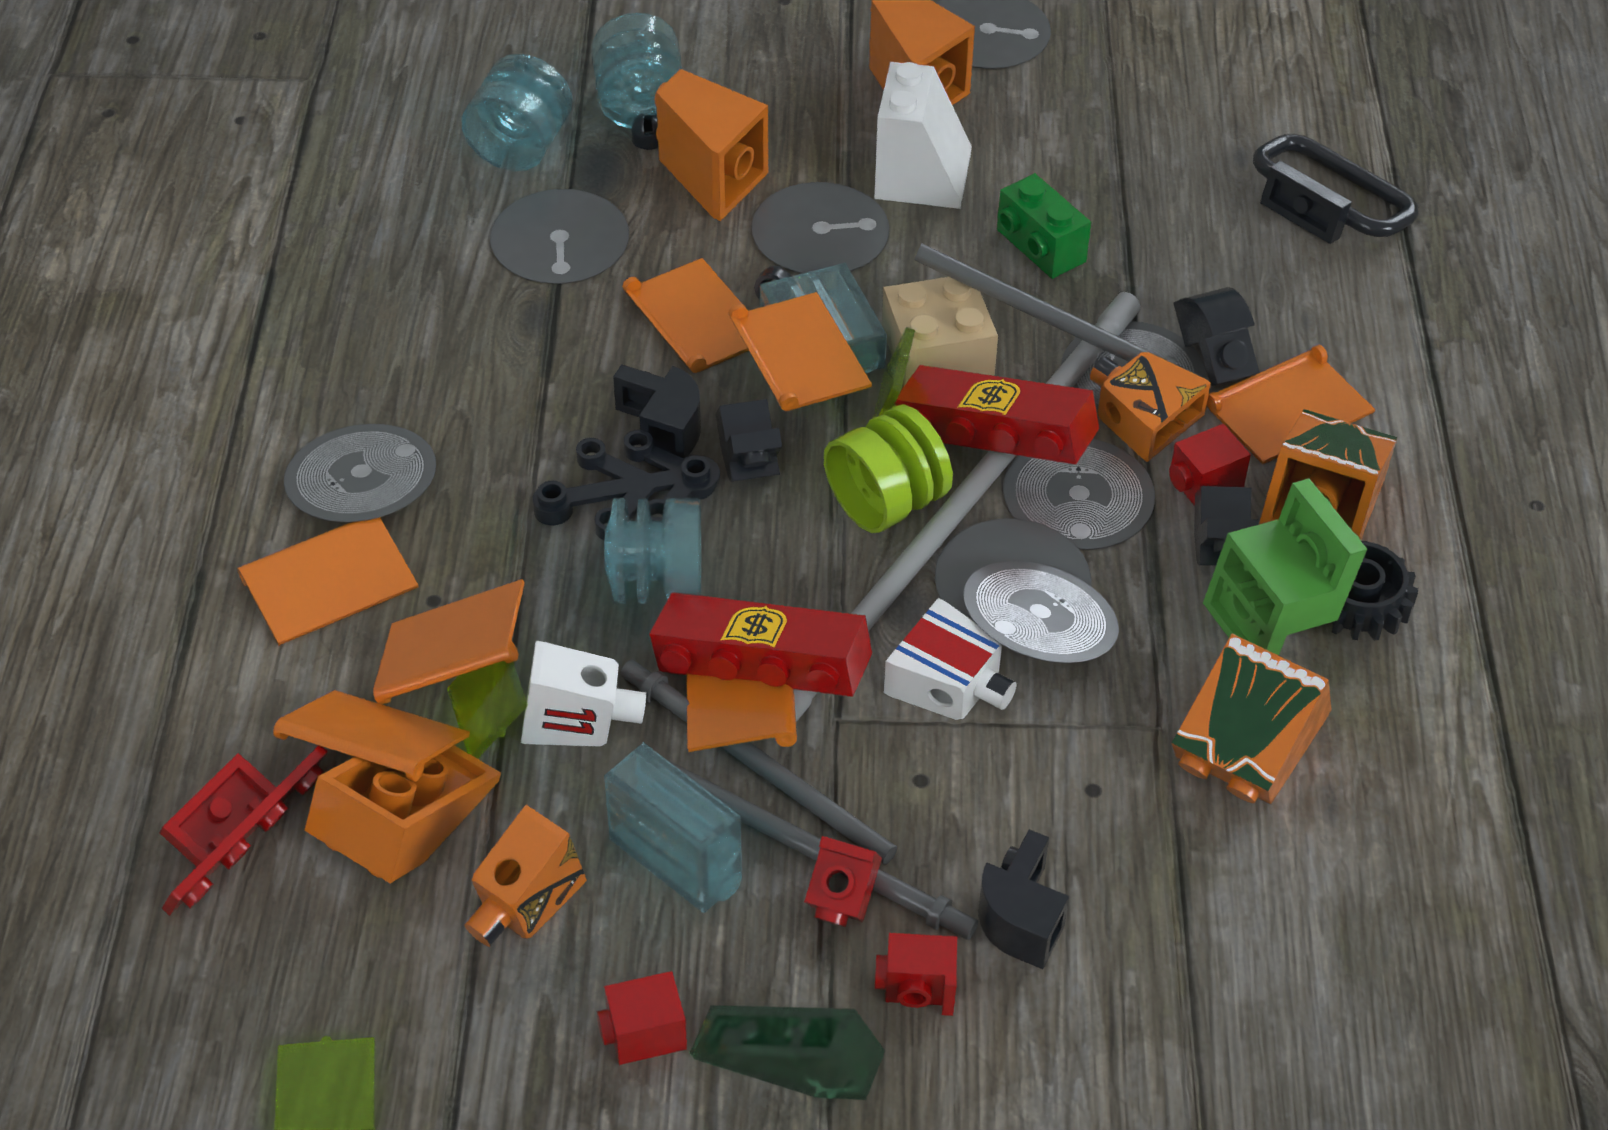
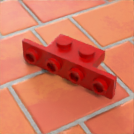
[159,745,328,916]

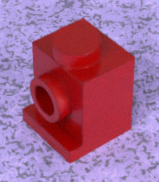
[804,836,882,927]
[875,933,958,1016]

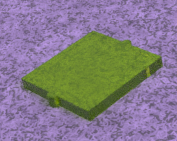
[873,327,915,418]
[447,661,528,759]
[274,1036,376,1130]

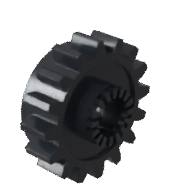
[1332,541,1418,641]

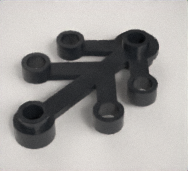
[533,430,720,541]

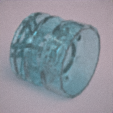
[591,13,683,129]
[461,54,572,171]
[604,498,701,604]

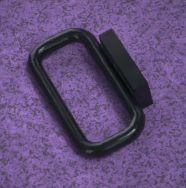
[1253,134,1419,244]

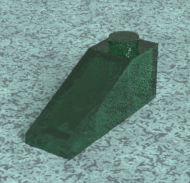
[690,1005,885,1100]

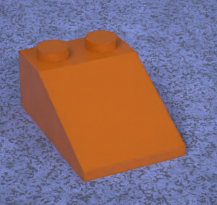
[304,745,501,883]

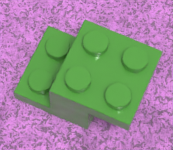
[1203,478,1367,655]

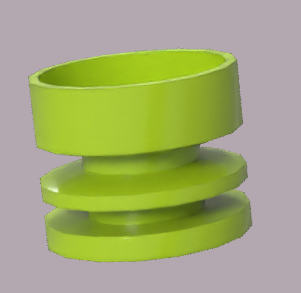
[824,404,953,533]

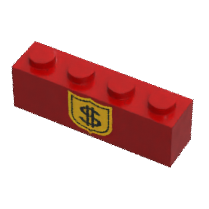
[894,365,1099,465]
[649,592,872,697]

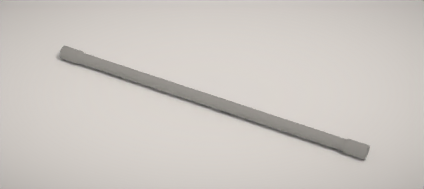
[794,292,1141,722]

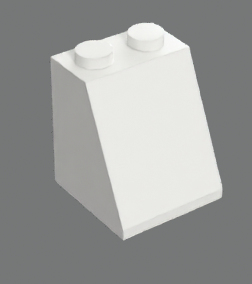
[874,62,972,209]

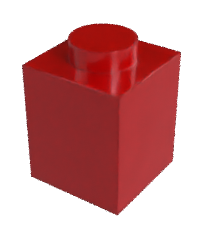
[1169,423,1251,506]
[597,971,687,1065]

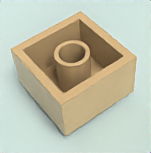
[882,277,998,387]

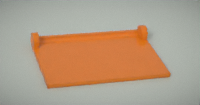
[622,258,749,373]
[728,292,872,411]
[1207,345,1375,464]
[237,517,419,646]
[373,579,525,705]
[687,674,797,752]
[273,690,470,782]

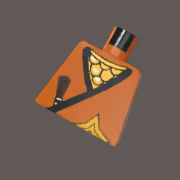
[1090,352,1211,462]
[464,805,587,947]

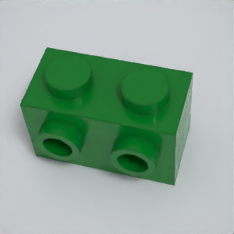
[997,173,1091,279]

